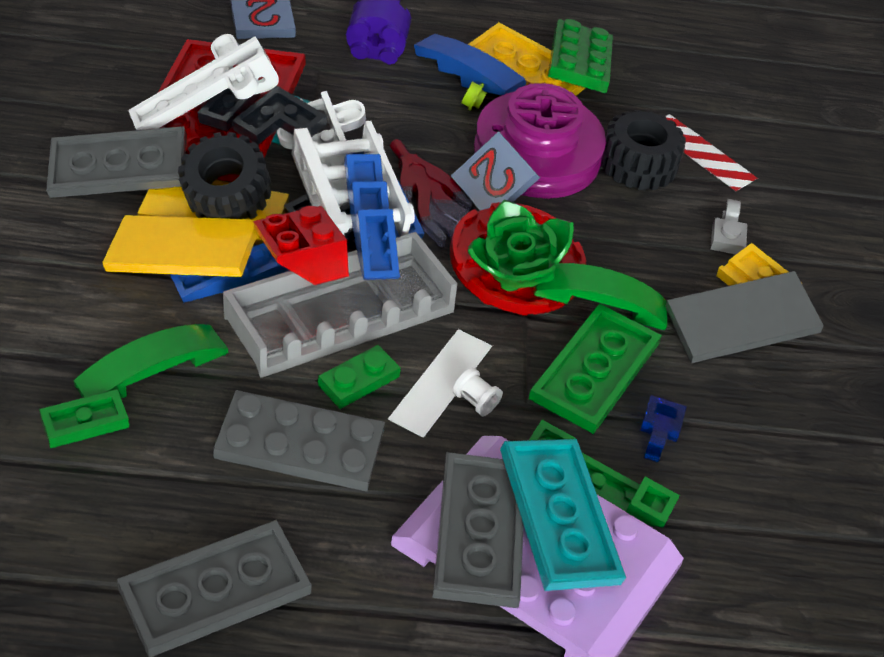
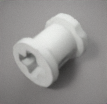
[453,367,503,417]

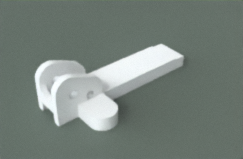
[128,34,279,130]
[277,91,366,207]

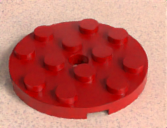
[450,202,586,316]

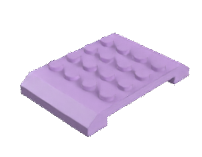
[391,436,684,657]

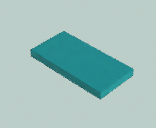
[500,439,626,591]

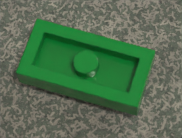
[318,345,401,409]
[39,389,129,449]

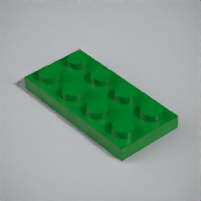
[548,19,613,94]
[529,303,662,434]

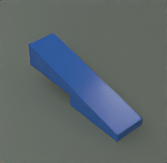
[170,243,290,303]

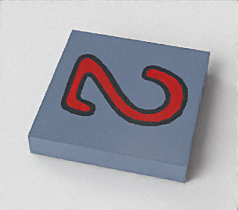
[230,0,296,39]
[451,132,540,210]

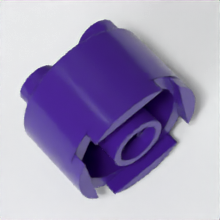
[346,0,411,64]

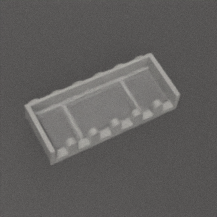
[223,232,457,378]

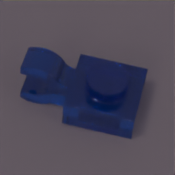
[640,395,687,462]

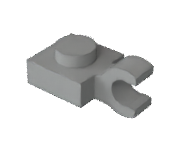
[711,199,747,254]

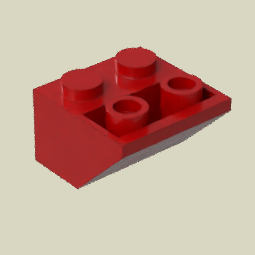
[253,206,349,285]

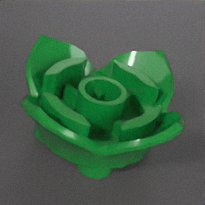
[468,199,574,291]

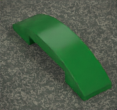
[534,263,668,330]
[74,324,228,398]
[529,420,680,527]

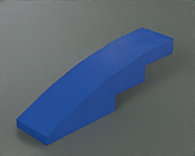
[414,34,526,96]
[344,154,400,280]

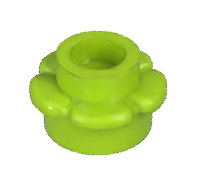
[461,81,487,111]

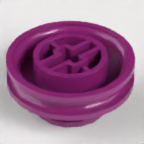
[474,83,606,199]

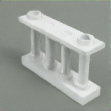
[292,121,415,236]

